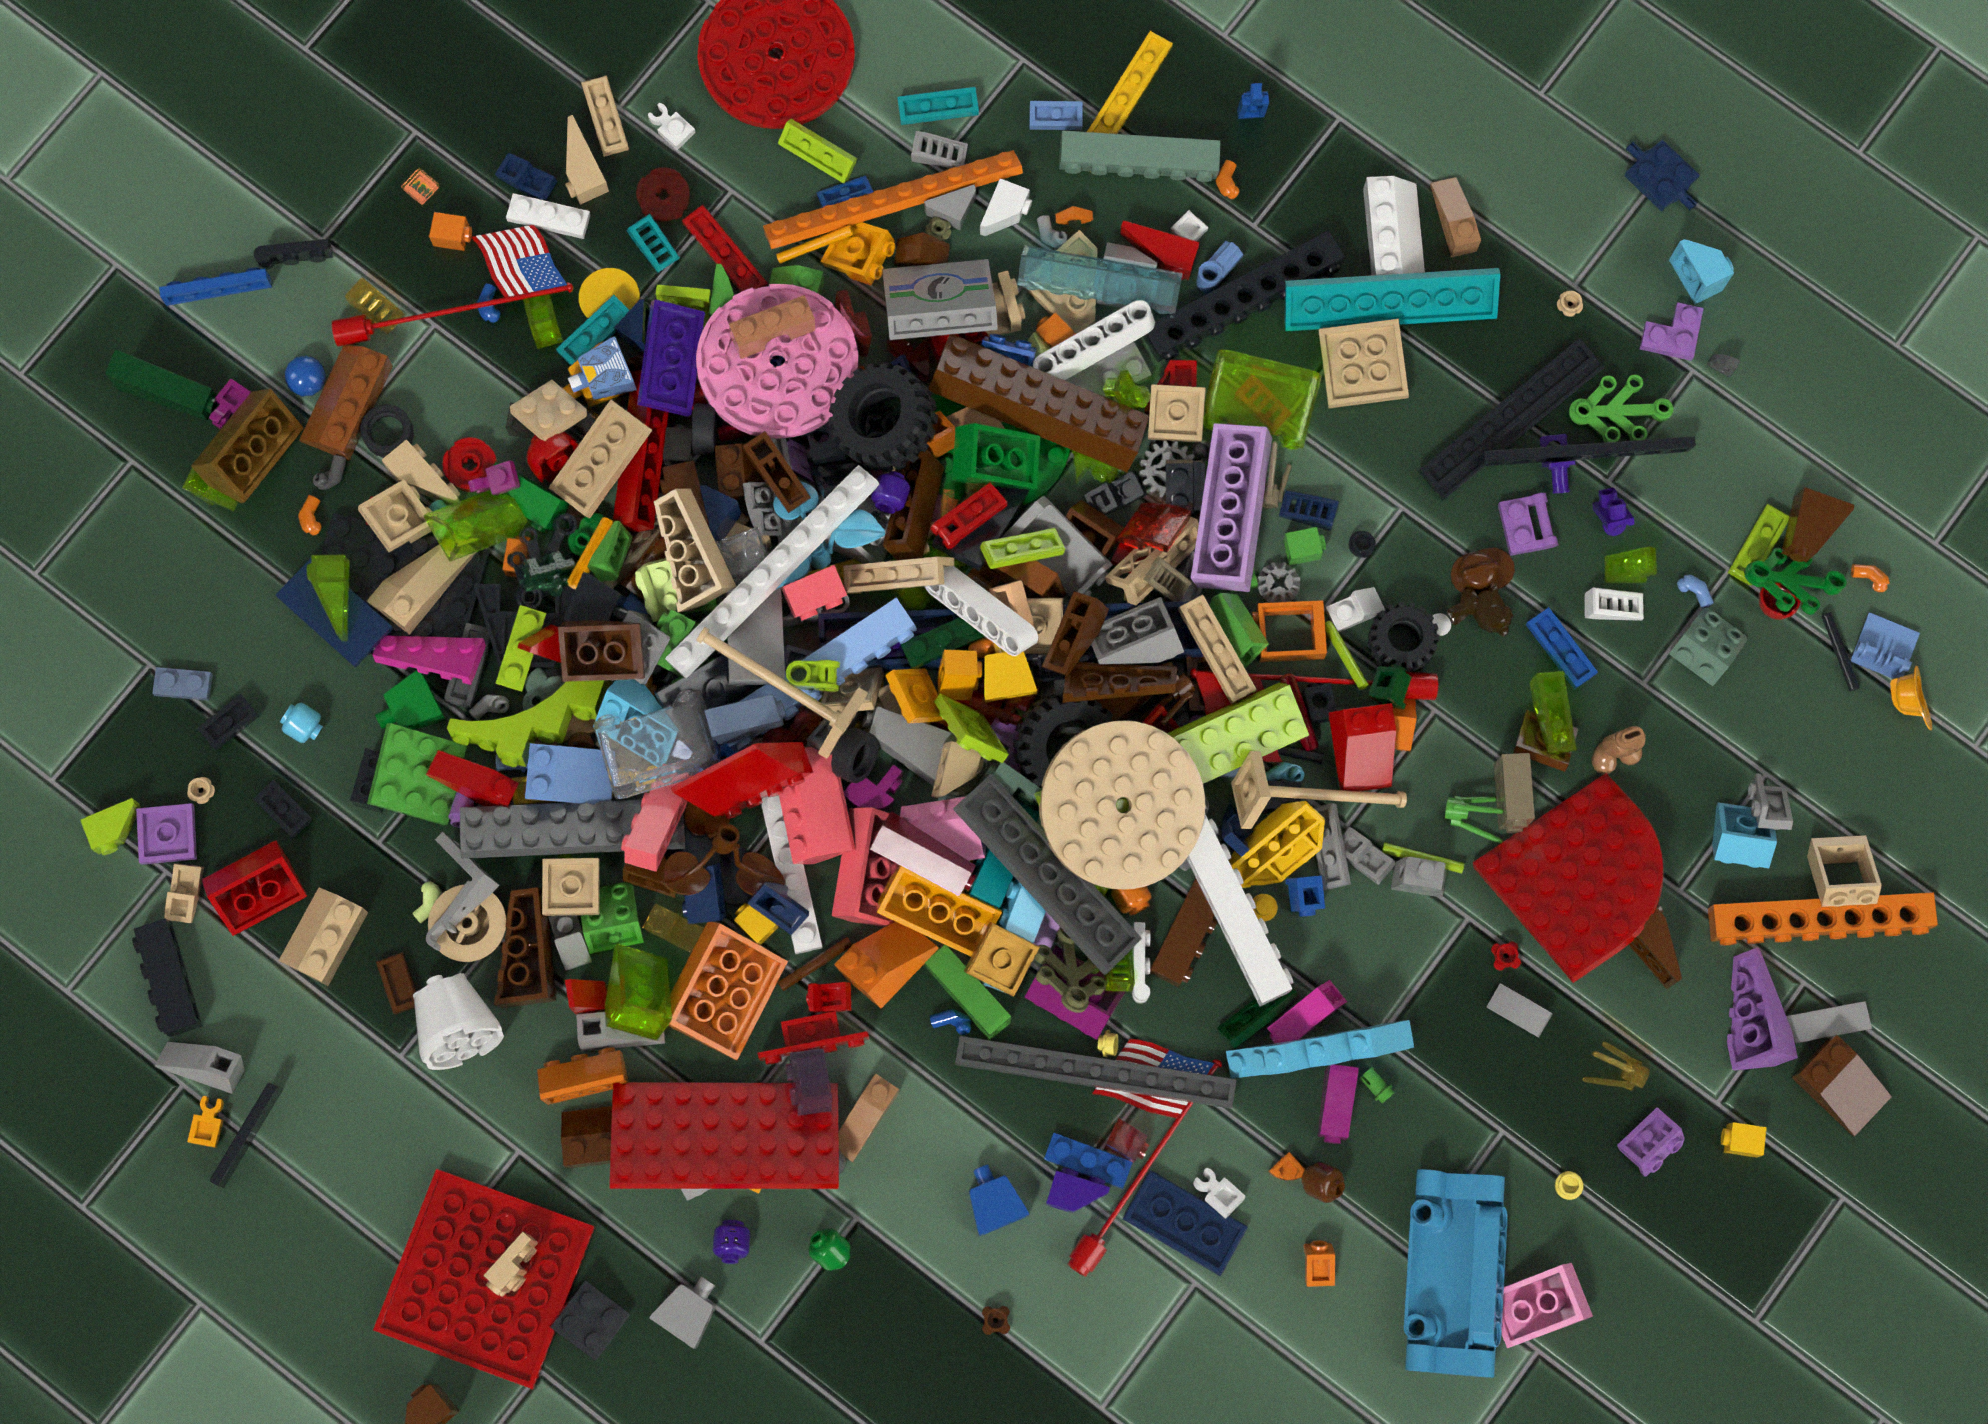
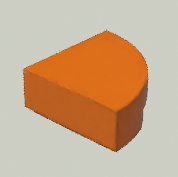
[1055,206,1093,225]
[1268,1152,1305,1181]

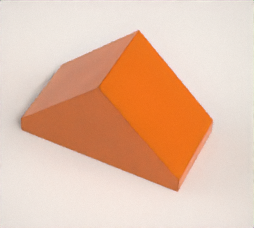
[1393,699,1417,751]

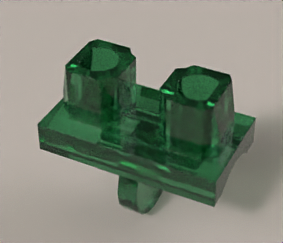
[522,551,576,597]

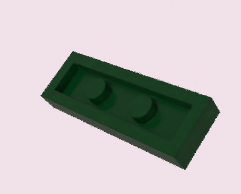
[901,617,985,669]
[1217,988,1300,1049]

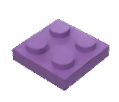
[136,803,197,865]

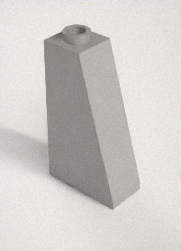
[862,706,957,786]

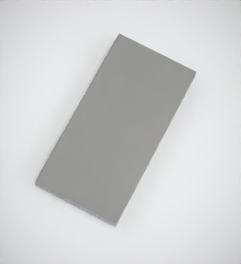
[726,586,785,685]

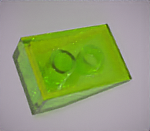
[605,944,672,1041]

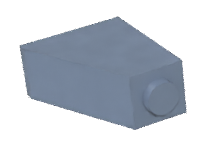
[704,695,786,745]

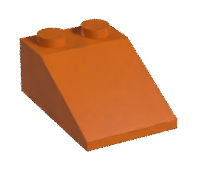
[834,921,939,1009]

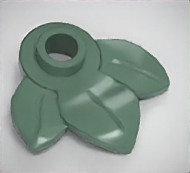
[522,667,565,711]

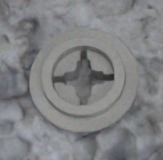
[1257,562,1300,603]

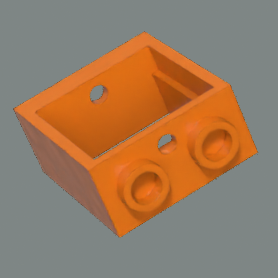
[1252,600,1327,662]

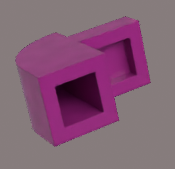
[844,765,903,812]

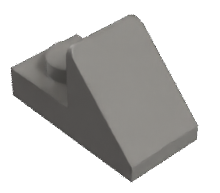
[549,915,592,971]

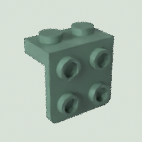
[1669,608,1748,686]

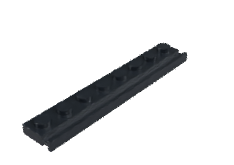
[1418,338,1605,501]

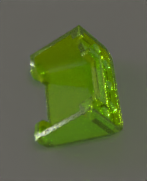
[1203,350,1322,450]

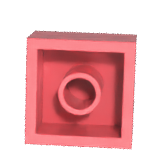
[781,565,847,621]

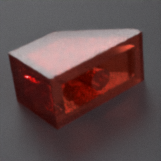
[1104,1118,1149,1163]

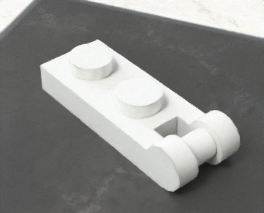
[1132,922,1150,1004]

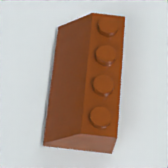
[299,345,393,461]

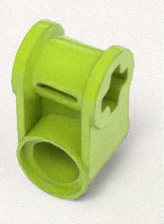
[786,660,840,692]

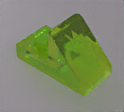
[1071,450,1118,485]
[182,468,238,512]
[1604,546,1657,583]

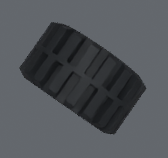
[1367,602,1439,672]

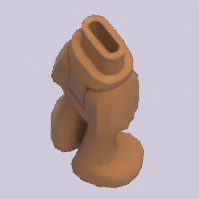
[1591,726,1646,775]

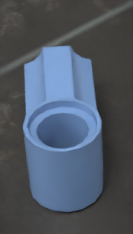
[1196,241,1243,293]

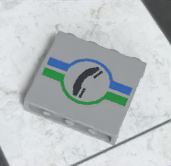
[882,259,998,340]

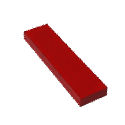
[682,205,768,292]

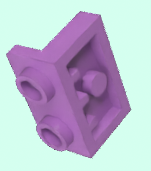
[1617,1108,1684,1177]

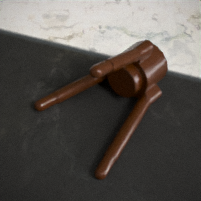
[1137,673,1195,725]

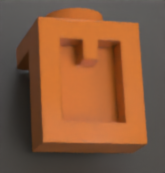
[1304,1240,1335,1287]

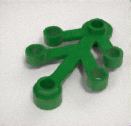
[1744,548,1847,615]

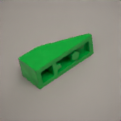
[493,462,570,532]

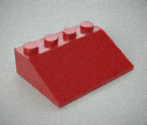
[671,742,814,819]

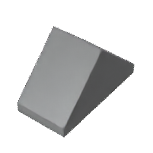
[924,185,976,230]

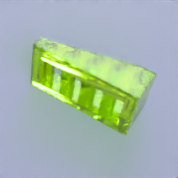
[1104,949,1135,991]

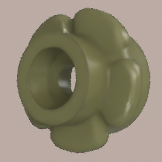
[925,217,951,241]

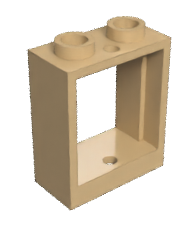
[1807,835,1882,907]

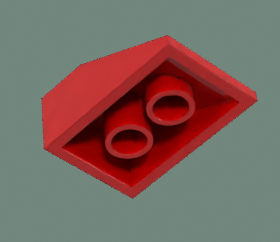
[1328,703,1396,792]

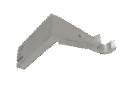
[426,832,499,951]

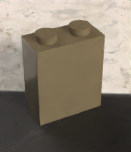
[1494,753,1535,833]

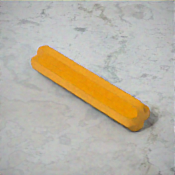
[567,517,614,590]

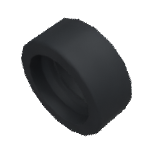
[692,403,718,455]
[360,404,414,458]
[831,728,879,783]

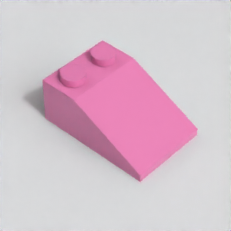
[1502,1263,1593,1348]

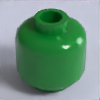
[808,1228,850,1271]

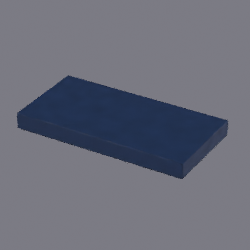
[275,556,393,668]
[1122,1170,1248,1276]

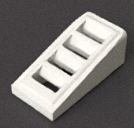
[1585,588,1644,620]

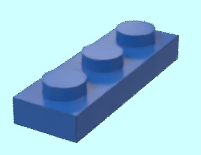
[1526,607,1598,690]
[1044,1133,1133,1189]

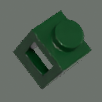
[1368,664,1412,709]

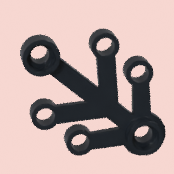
[507,513,581,609]

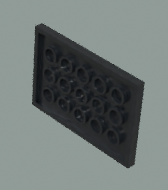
[319,513,491,638]

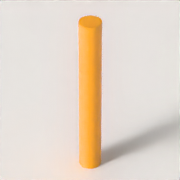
[776,225,853,264]

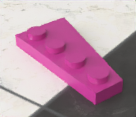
[373,636,486,685]

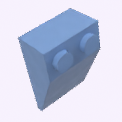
[525,743,616,805]

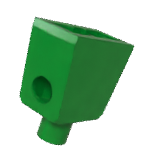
[375,670,446,730]

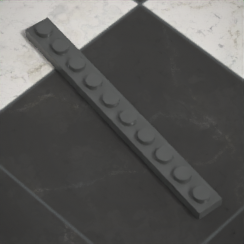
[955,1036,1236,1109]

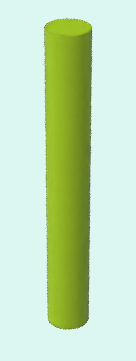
[1325,621,1369,690]
[1382,842,1465,874]

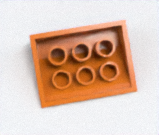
[657,922,788,1060]

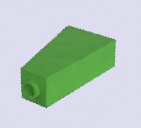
[924,945,1011,1041]

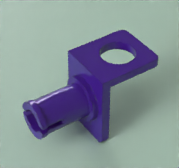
[1539,434,1576,494]

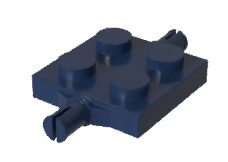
[1624,140,1700,212]

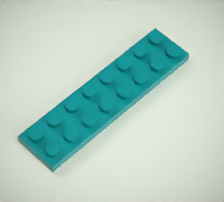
[1284,268,1500,331]

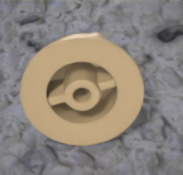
[428,885,506,962]

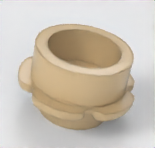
[1557,291,1583,317]
[187,777,215,804]

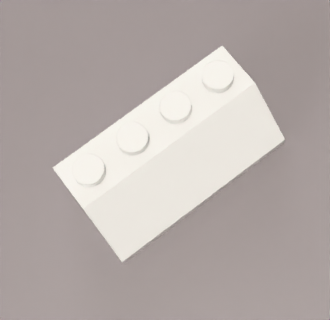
[1363,176,1425,276]

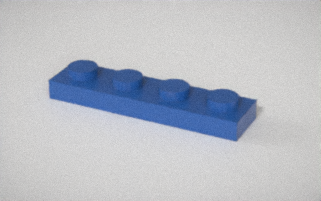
[159,267,272,306]

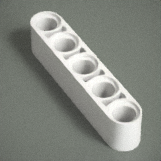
[1033,300,1155,380]
[924,566,1038,656]

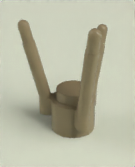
[1262,441,1292,509]

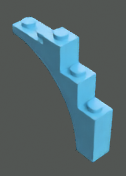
[1226,1020,1414,1079]

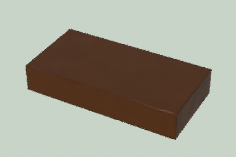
[376,952,417,1015]

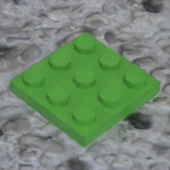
[367,723,467,825]

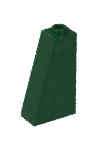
[105,349,218,421]

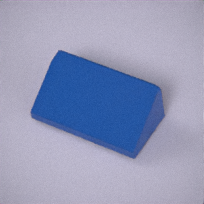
[816,176,873,208]

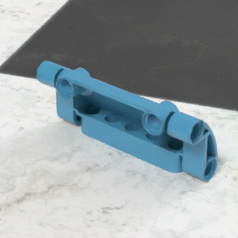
[1403,1169,1508,1378]

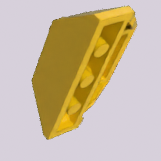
[1229,801,1325,888]

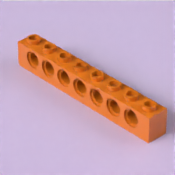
[1708,892,1938,946]

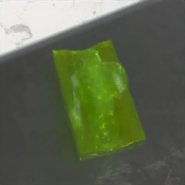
[1103,370,1151,410]

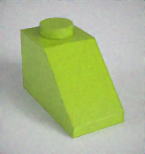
[80,798,141,855]

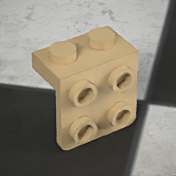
[986,271,1025,336]

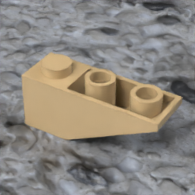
[382,439,462,508]

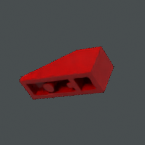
[1120,220,1199,280]
[425,750,519,808]
[565,979,615,1015]

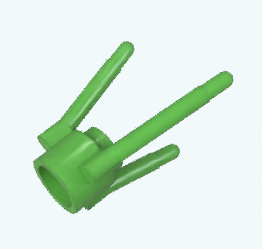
[1444,796,1504,844]

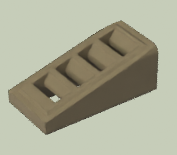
[1143,557,1192,602]

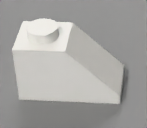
[980,179,1032,236]

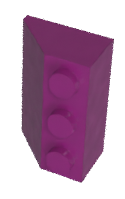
[1025,946,1127,1040]

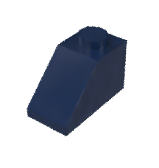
[682,862,727,924]

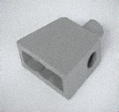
[1391,857,1447,898]
[649,1276,716,1349]

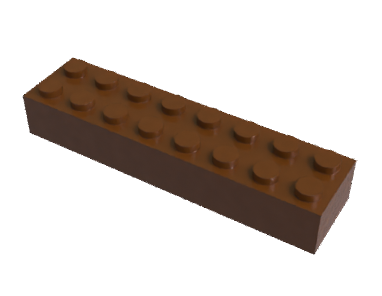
[928,334,1149,472]

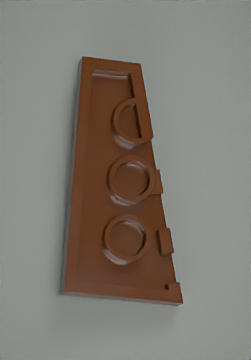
[1063,662,1177,703]

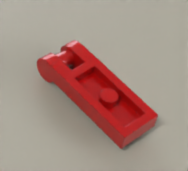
[930,482,1007,550]

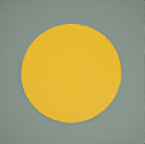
[579,268,640,318]

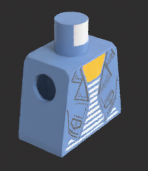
[568,336,636,399]

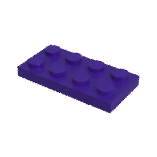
[637,299,705,417]

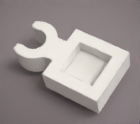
[648,103,696,150]
[1193,1168,1245,1219]

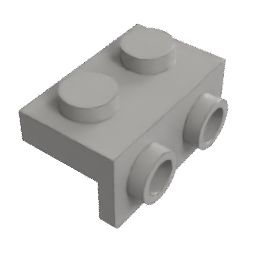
[1748,773,1793,830]

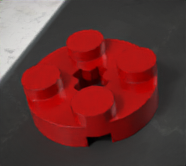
[442,437,498,492]

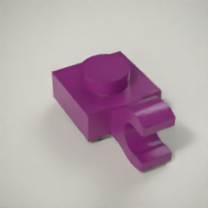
[209,379,251,429]
[468,460,520,495]

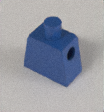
[969,1164,1029,1237]

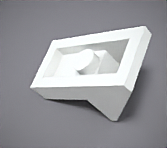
[1325,587,1385,633]

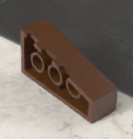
[494,887,556,1008]

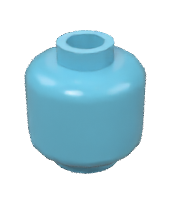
[280,702,323,743]

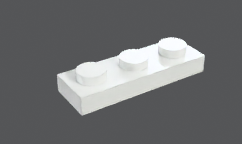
[506,193,591,239]

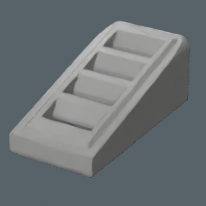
[911,131,968,168]

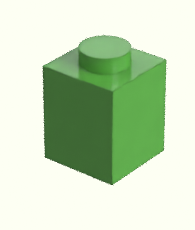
[1283,527,1326,566]

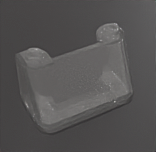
[594,690,721,799]

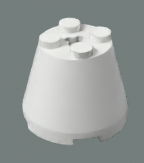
[413,973,504,1070]

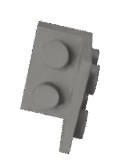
[623,610,670,685]

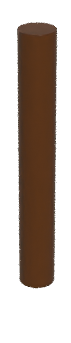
[777,937,852,992]

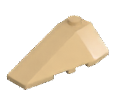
[366,534,478,634]

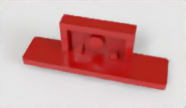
[758,1011,869,1064]

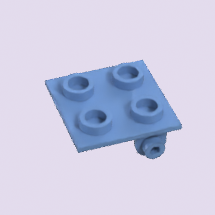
[1850,612,1920,679]

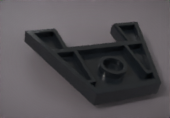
[473,584,575,668]

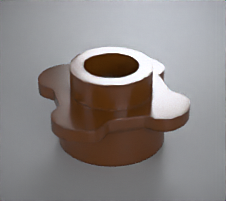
[982,1306,1010,1335]

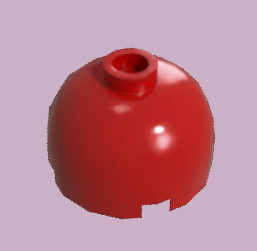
[526,432,579,483]

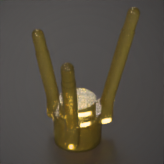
[1583,1042,1649,1091]

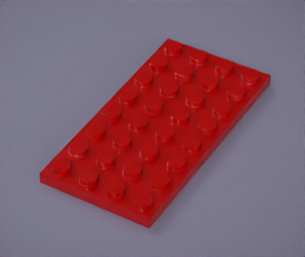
[610,1082,839,1189]

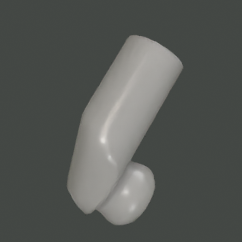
[1037,216,1067,248]

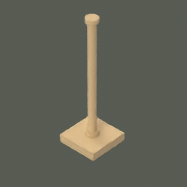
[696,627,868,759]
[1231,751,1407,829]

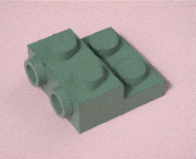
[978,762,1042,808]

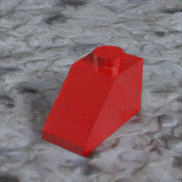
[517,623,563,663]

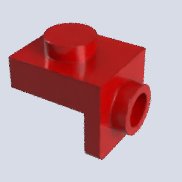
[806,982,852,1014]

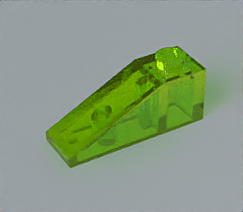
[523,294,563,349]
[307,555,350,641]
[1530,671,1577,754]

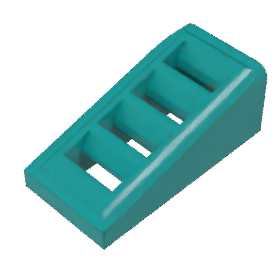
[627,214,680,273]

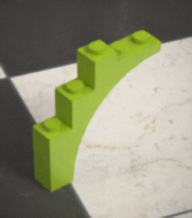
[447,680,612,767]

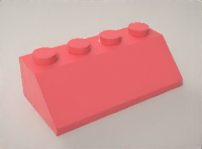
[779,747,856,864]
[832,807,900,927]

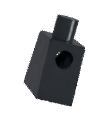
[563,571,629,622]

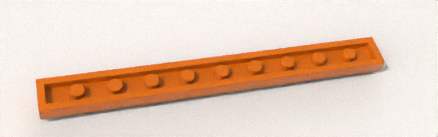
[763,150,1023,249]

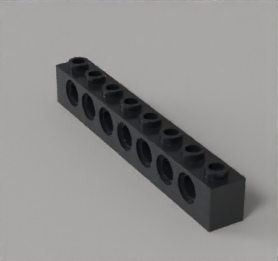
[1142,230,1344,362]

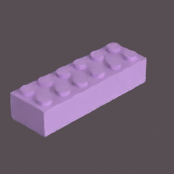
[1191,423,1272,592]

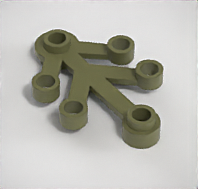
[1034,927,1106,1013]

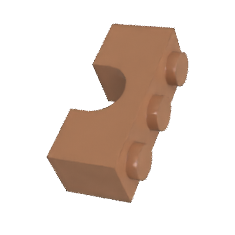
[729,295,816,359]

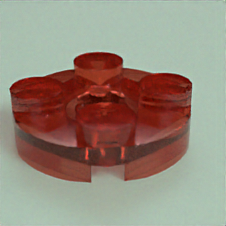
[636,167,690,221]

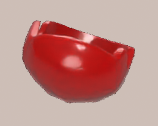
[1758,583,1801,620]

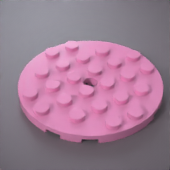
[696,284,858,439]

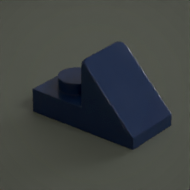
[747,882,809,935]

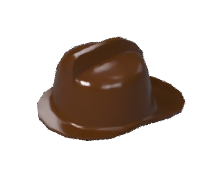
[1451,548,1515,593]

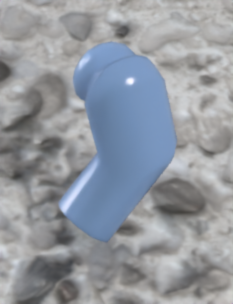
[1677,574,1714,608]

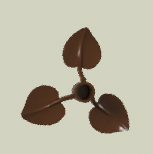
[663,802,786,895]

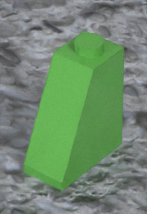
[1209,593,1269,668]

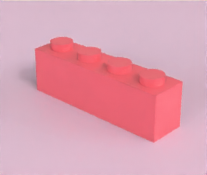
[621,762,695,872]

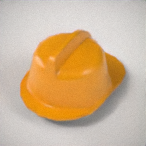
[1890,666,1932,730]

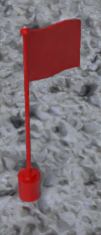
[1190,668,1438,762]

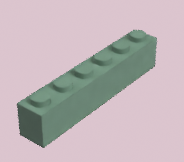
[1059,131,1220,182]

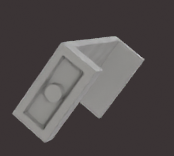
[1001,496,1113,605]

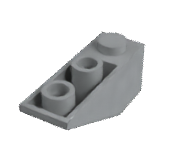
[576,1012,665,1051]
[155,1042,245,1094]

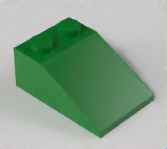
[952,423,1040,490]

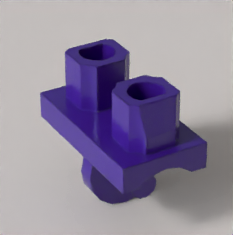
[1592,487,1635,536]

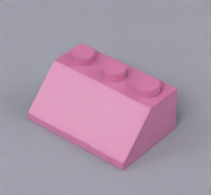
[900,797,987,861]

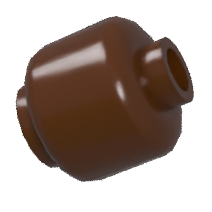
[1302,1162,1345,1203]

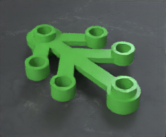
[1569,375,1674,443]

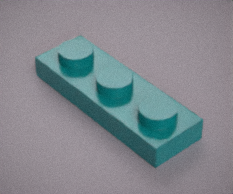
[897,87,979,125]
[556,295,629,365]

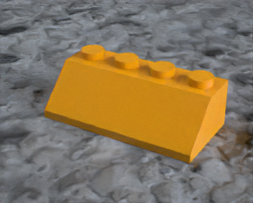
[877,865,1002,956]

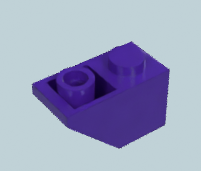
[1046,1168,1110,1213]

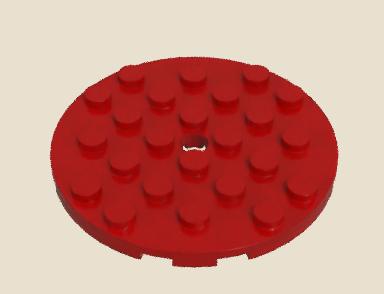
[697,0,855,129]

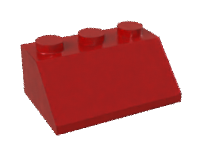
[202,840,307,936]

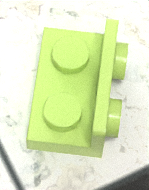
[635,558,679,622]

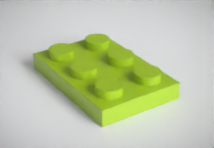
[934,693,1009,763]

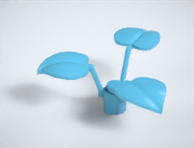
[773,481,885,590]

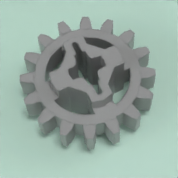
[1139,440,1195,499]

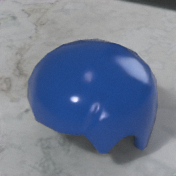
[284,355,326,397]

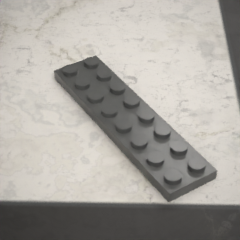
[953,773,1142,975]
[460,800,685,859]

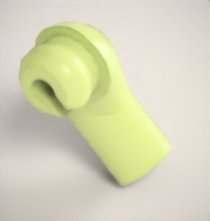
[412,882,441,923]

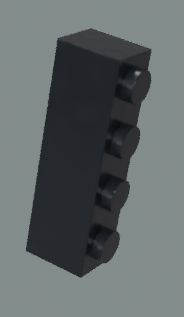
[132,918,203,1037]

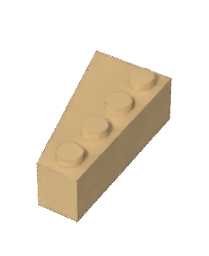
[654,489,736,612]

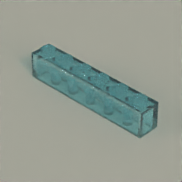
[1017,245,1182,314]

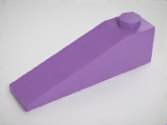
[1727,948,1798,1070]

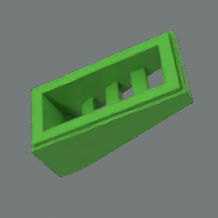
[587,521,633,582]

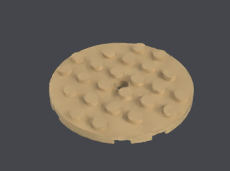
[1039,721,1205,890]

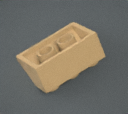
[279,888,368,986]

